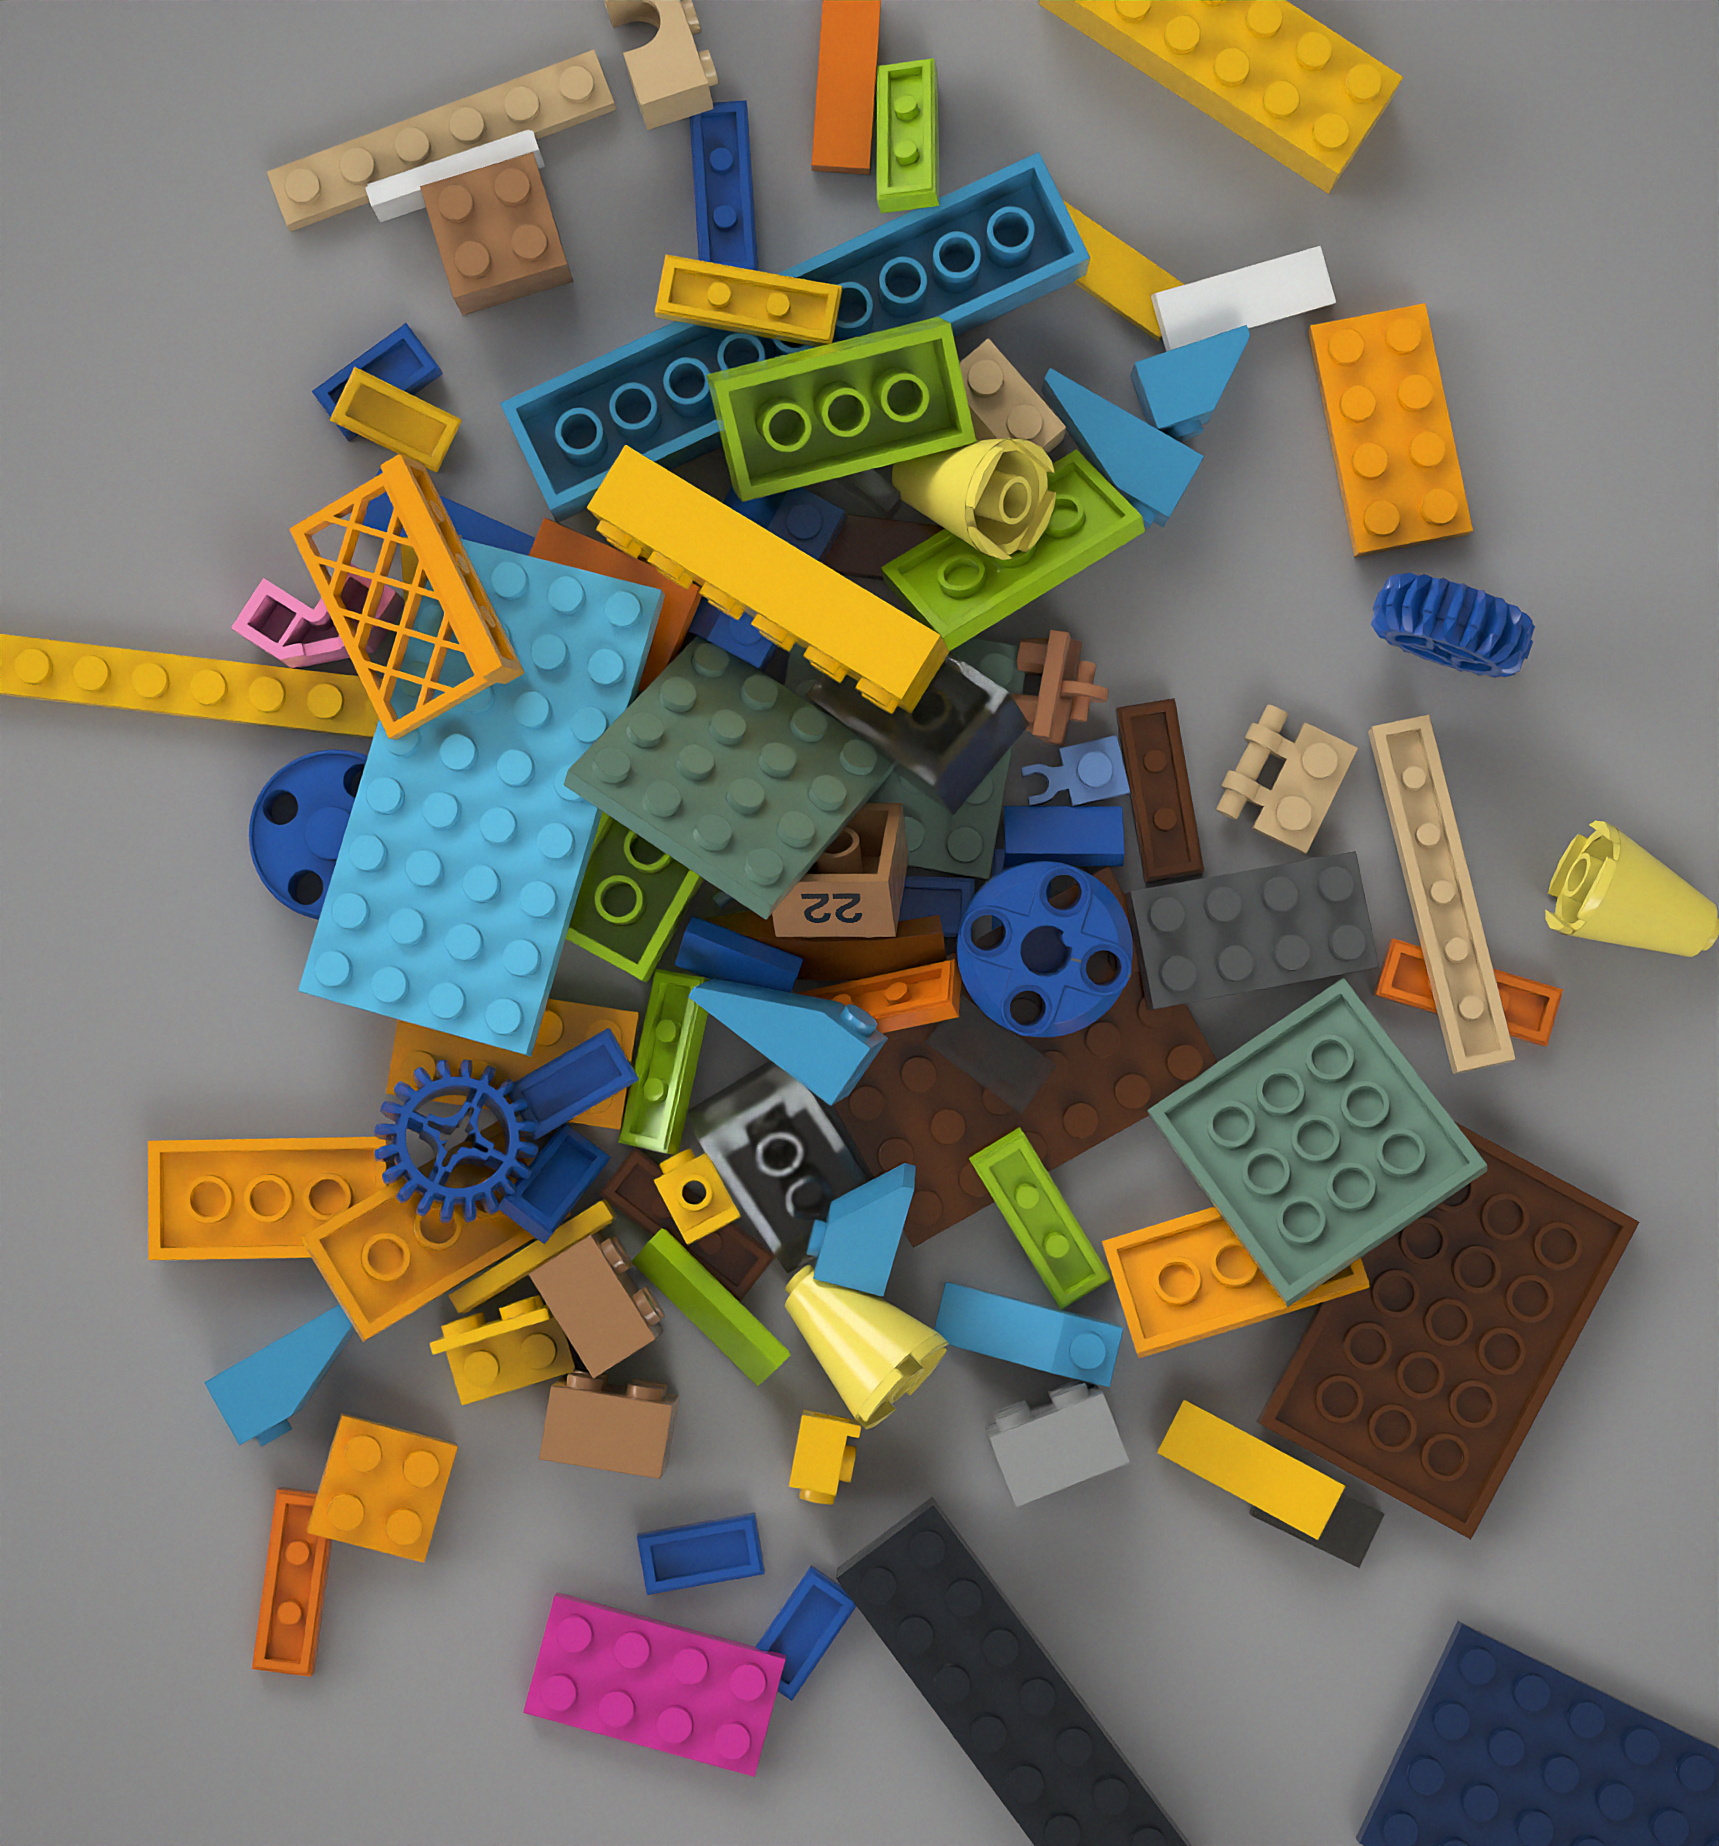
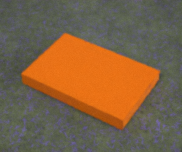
[528,518,702,691]

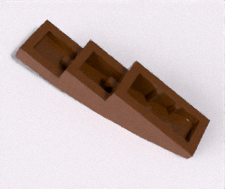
[703,910,947,981]

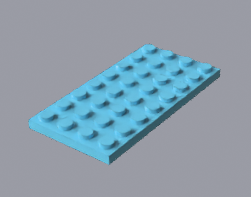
[298,538,665,1057]

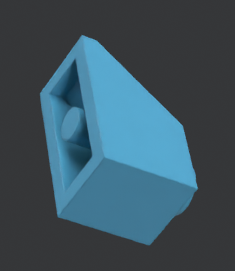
[1130,325,1251,442]
[806,1163,916,1297]

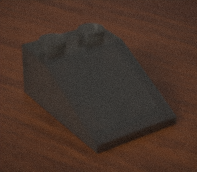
[806,652,1030,815]
[688,1060,870,1274]

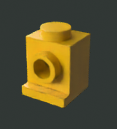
[654,1148,741,1246]
[788,1409,861,1505]

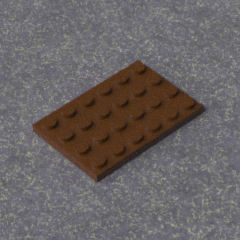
[833,866,1218,1248]
[1256,1121,1640,1540]

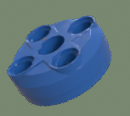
[249,749,368,920]
[956,861,1133,1037]

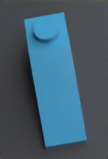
[1041,368,1204,528]
[688,978,888,1106]
[934,1281,1124,1387]
[204,1304,355,1447]

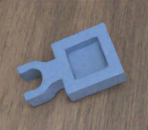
[1020,735,1130,806]

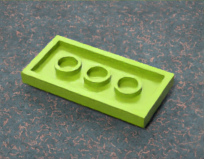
[881,449,1145,651]

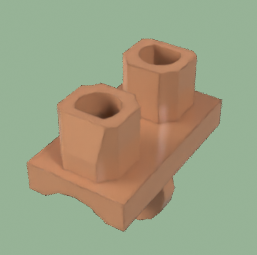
[1006,630,1109,746]

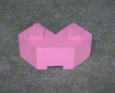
[231,563,404,669]

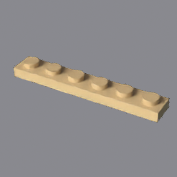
[267,49,616,232]
[1368,714,1516,1075]

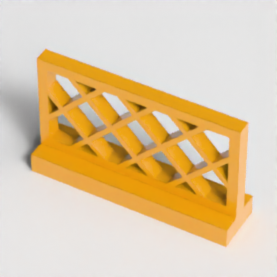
[289,453,525,740]

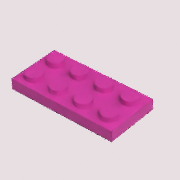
[523,1592,787,1777]

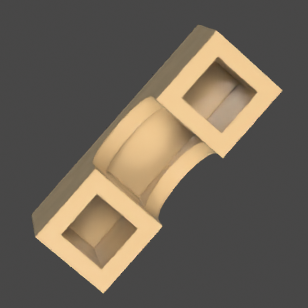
[603,0,719,130]

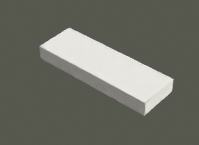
[365,129,545,223]
[1151,246,1336,352]

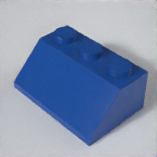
[687,485,847,673]

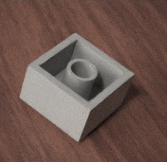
[985,1379,1130,1508]

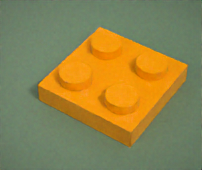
[307,1413,458,1563]

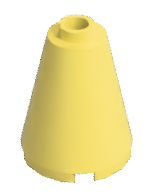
[892,438,1056,560]
[1545,820,1719,957]
[784,1264,949,1430]

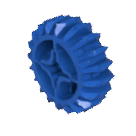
[1370,572,1535,678]
[374,1059,538,1223]

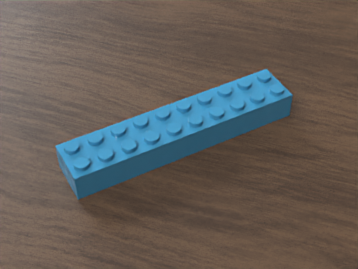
[500,152,1090,522]

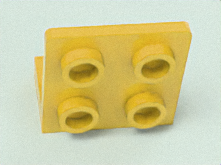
[429,1294,578,1405]

